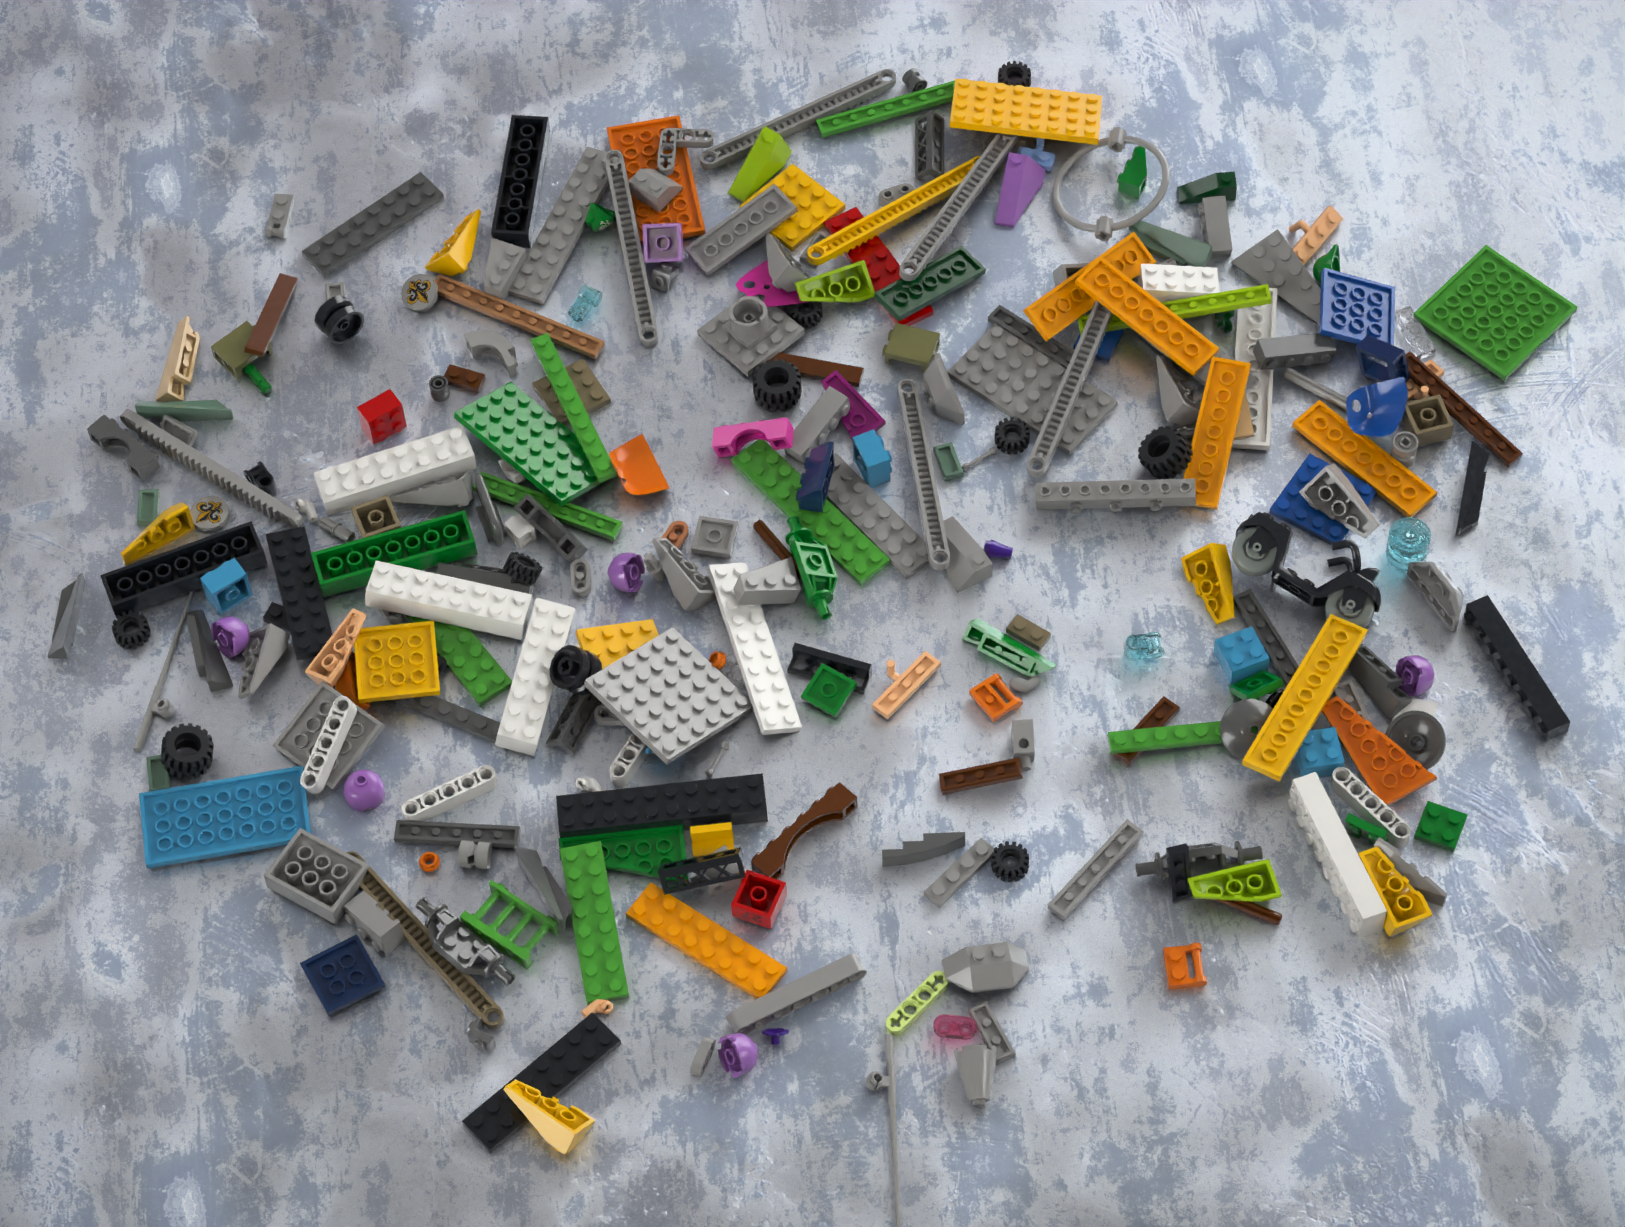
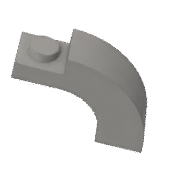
[464,330,518,378]

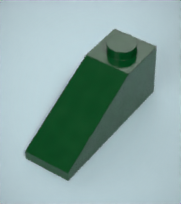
[1177,171,1237,204]

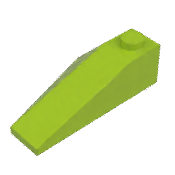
[794,260,875,302]
[1188,859,1282,902]

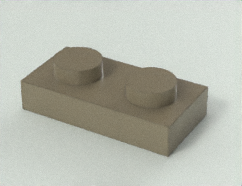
[1006,614,1051,651]

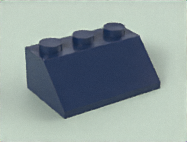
[796,442,835,513]

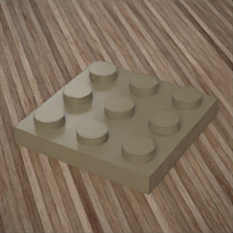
[532,358,611,425]

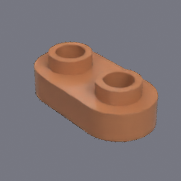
[661,521,689,549]

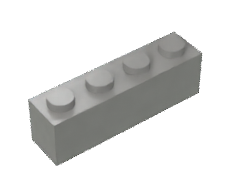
[784,386,850,464]

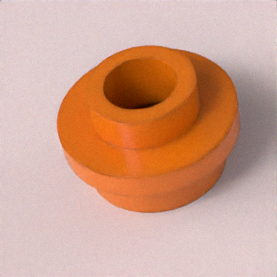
[708,651,726,670]
[419,852,440,872]

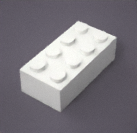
[1138,264,1220,302]

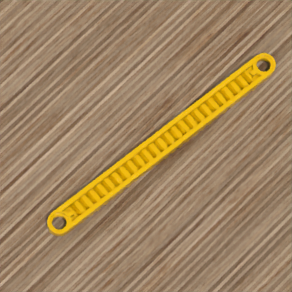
[807,156,980,265]

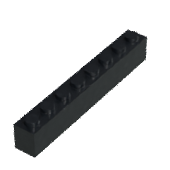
[1464,595,1570,741]

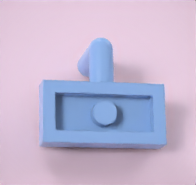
[1017,138,1056,172]

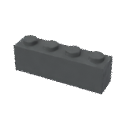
[1253,333,1336,370]

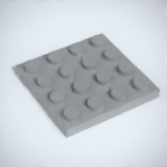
[273,681,385,792]

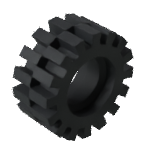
[998,61,1031,87]
[788,302,823,329]
[995,417,1030,455]
[503,552,542,585]
[112,610,150,649]
[991,841,1029,882]

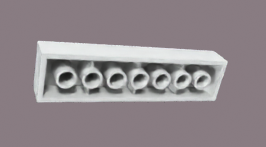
[313,425,477,516]
[365,561,532,640]
[495,597,575,756]
[1288,772,1387,939]

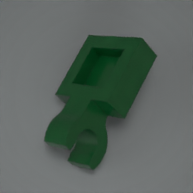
[1214,310,1235,334]

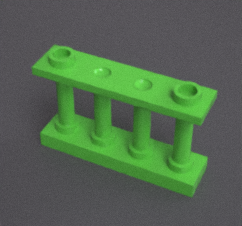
[460,880,559,970]

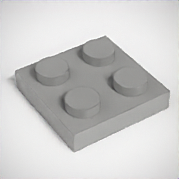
[691,516,738,559]

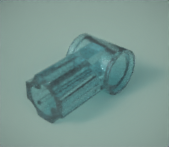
[568,284,603,322]

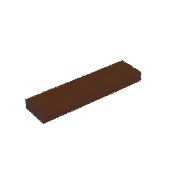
[1113,696,1180,765]
[939,757,1023,795]

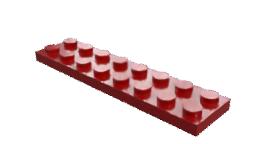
[824,207,933,326]

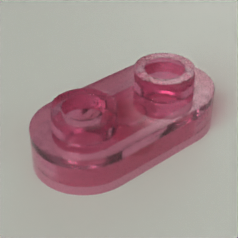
[933,1014,976,1040]

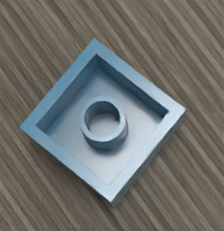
[852,430,892,488]
[200,558,253,615]
[1214,626,1269,684]
[1295,727,1345,778]

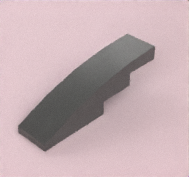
[882,832,965,867]

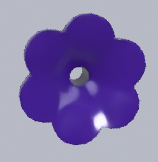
[762,1028,789,1045]

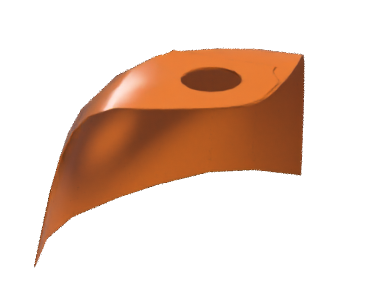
[609,434,670,495]

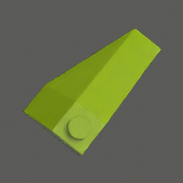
[727,126,792,203]

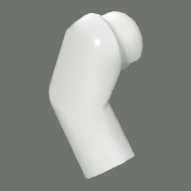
[293,499,318,523]
[576,777,603,792]

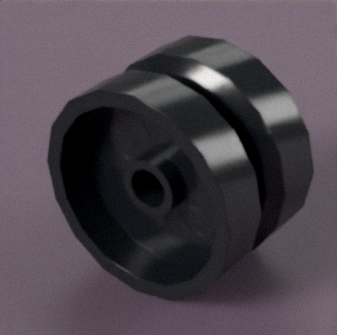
[314,295,364,345]
[549,645,602,695]

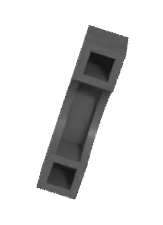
[87,415,160,482]
[514,494,588,563]

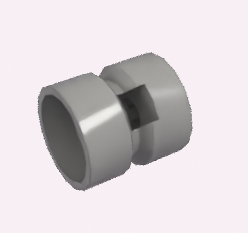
[1391,431,1419,468]
[458,840,492,869]

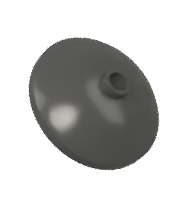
[1220,699,1273,760]
[1385,711,1446,770]

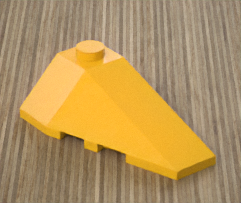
[425,209,481,277]

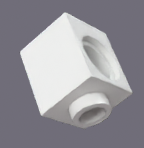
[504,514,536,549]

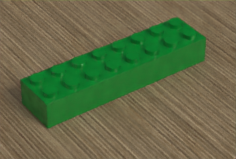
[311,510,478,597]

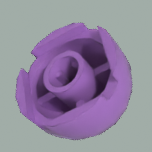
[607,552,645,592]
[211,617,249,658]
[1395,655,1435,696]
[344,769,385,812]
[718,1033,758,1078]

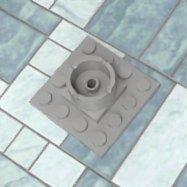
[697,294,805,377]

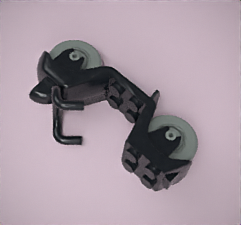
[1232,512,1381,628]

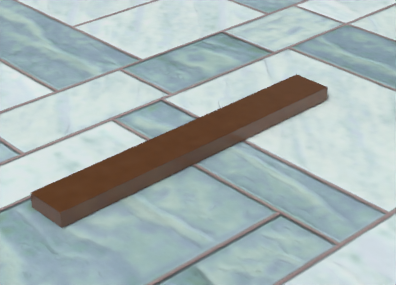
[1406,351,1523,468]

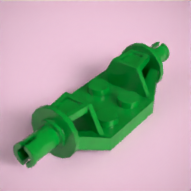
[785,516,838,620]

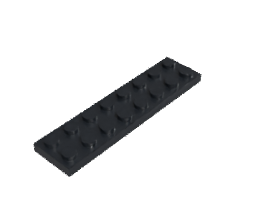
[266,526,333,660]
[462,1012,621,1154]

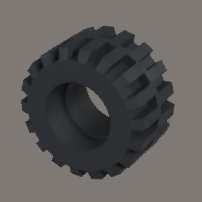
[752,359,802,412]
[1138,426,1193,479]
[161,723,214,780]

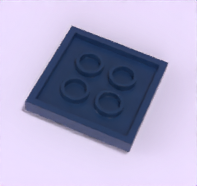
[300,934,386,1016]

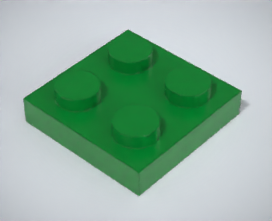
[801,663,857,718]
[1228,670,1284,700]
[1414,801,1468,853]
[1345,813,1388,846]

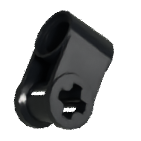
[243,461,277,497]

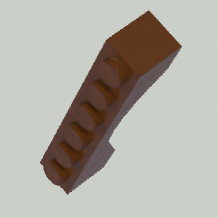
[751,782,858,880]

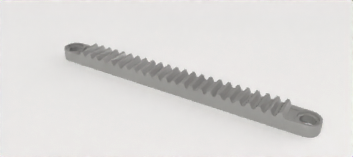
[700,69,896,170]
[899,133,1018,281]
[605,150,658,346]
[1027,300,1113,477]
[897,379,950,571]
[120,409,304,529]

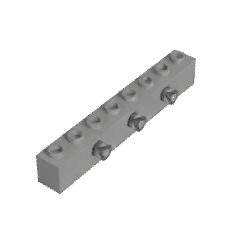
[1035,478,1196,513]

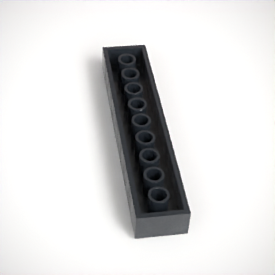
[556,773,768,838]

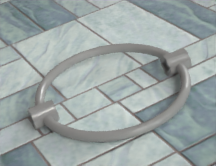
[1053,127,1170,241]

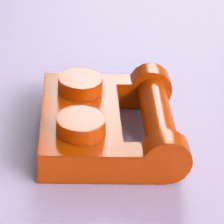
[969,673,1023,722]
[1163,943,1207,989]

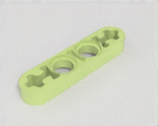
[886,971,949,1036]

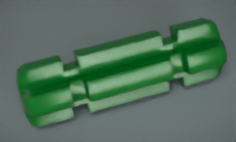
[243,364,272,394]

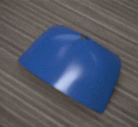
[1346,377,1408,437]

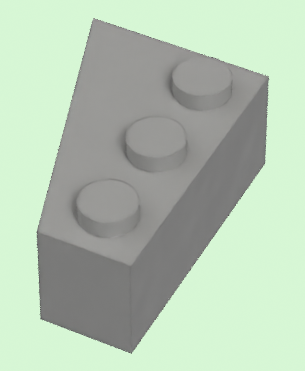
[1198,196,1233,258]
[484,238,527,301]
[733,557,801,605]
[344,890,405,956]

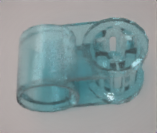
[1124,632,1165,661]

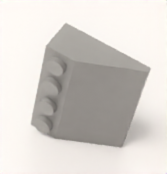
[264,828,369,924]

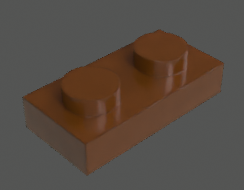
[444,364,486,393]

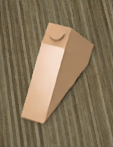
[305,608,367,687]

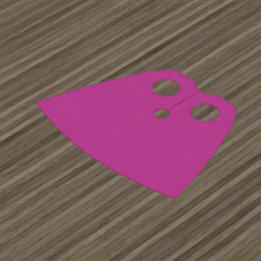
[736,260,804,307]

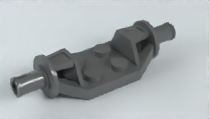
[1135,841,1263,882]
[415,897,516,986]

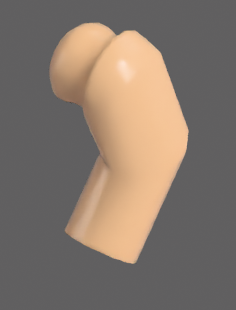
[581,999,613,1018]

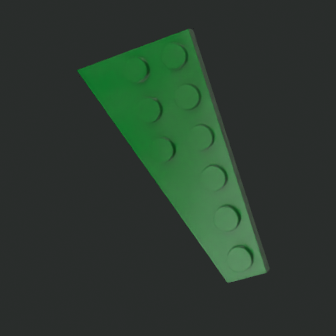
[558,825,689,883]

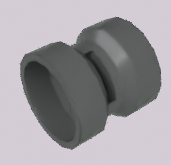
[902,68,927,92]
[429,375,450,402]

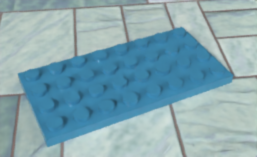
[139,766,312,869]

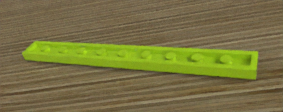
[1078,284,1272,336]

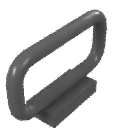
[474,472,507,545]

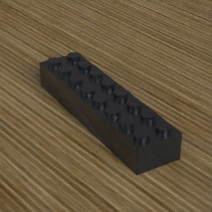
[491,115,550,248]
[100,521,267,619]

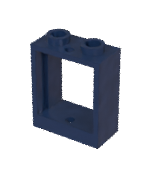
[1356,335,1410,382]

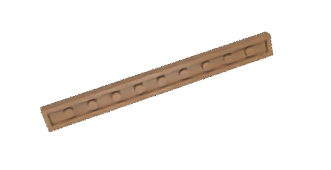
[434,274,605,360]

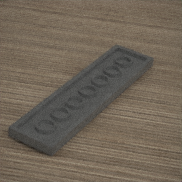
[301,172,444,278]

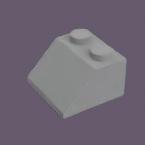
[628,169,683,212]

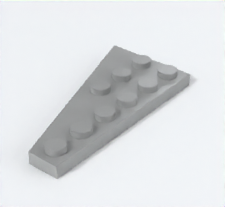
[1231,229,1321,325]

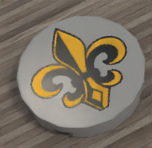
[401,274,438,312]
[190,496,229,532]

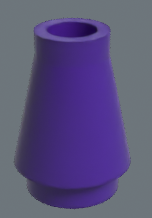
[983,539,1013,559]

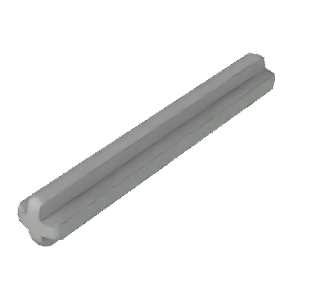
[1284,368,1354,411]

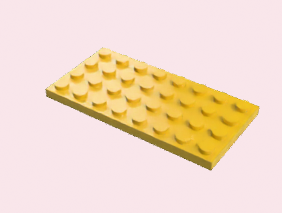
[949,78,1102,145]

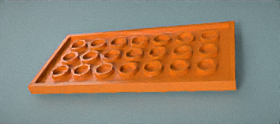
[607,115,705,246]

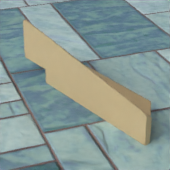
[155,316,200,402]

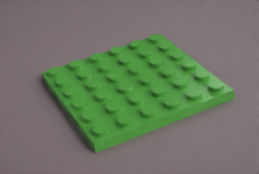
[1413,245,1578,381]

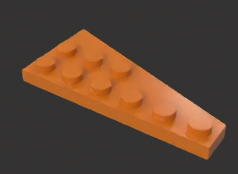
[1322,696,1437,806]

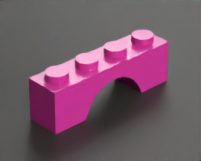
[712,417,794,458]

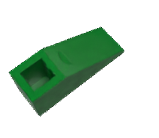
[1117,146,1147,199]

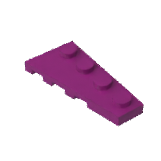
[821,370,886,439]

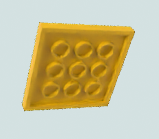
[739,163,846,252]
[575,619,659,700]
[354,621,441,703]

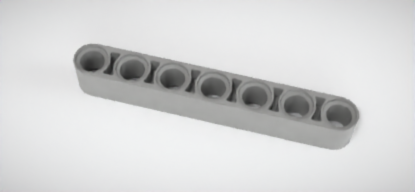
[726,953,867,1035]

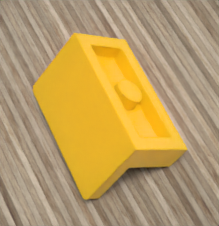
[690,822,734,857]

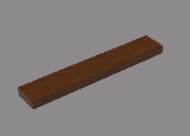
[245,273,298,357]
[765,352,864,387]

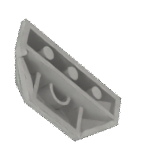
[921,353,965,425]
[1407,562,1464,633]
[942,942,1029,993]

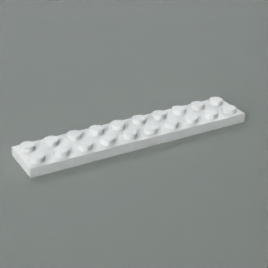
[1232,286,1277,450]
[707,563,802,735]

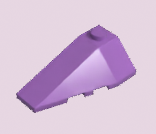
[995,153,1046,227]

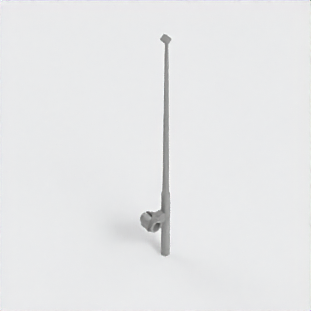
[133,591,194,752]
[865,1034,901,1227]

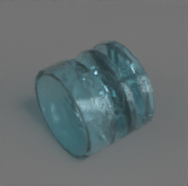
[1385,517,1431,571]

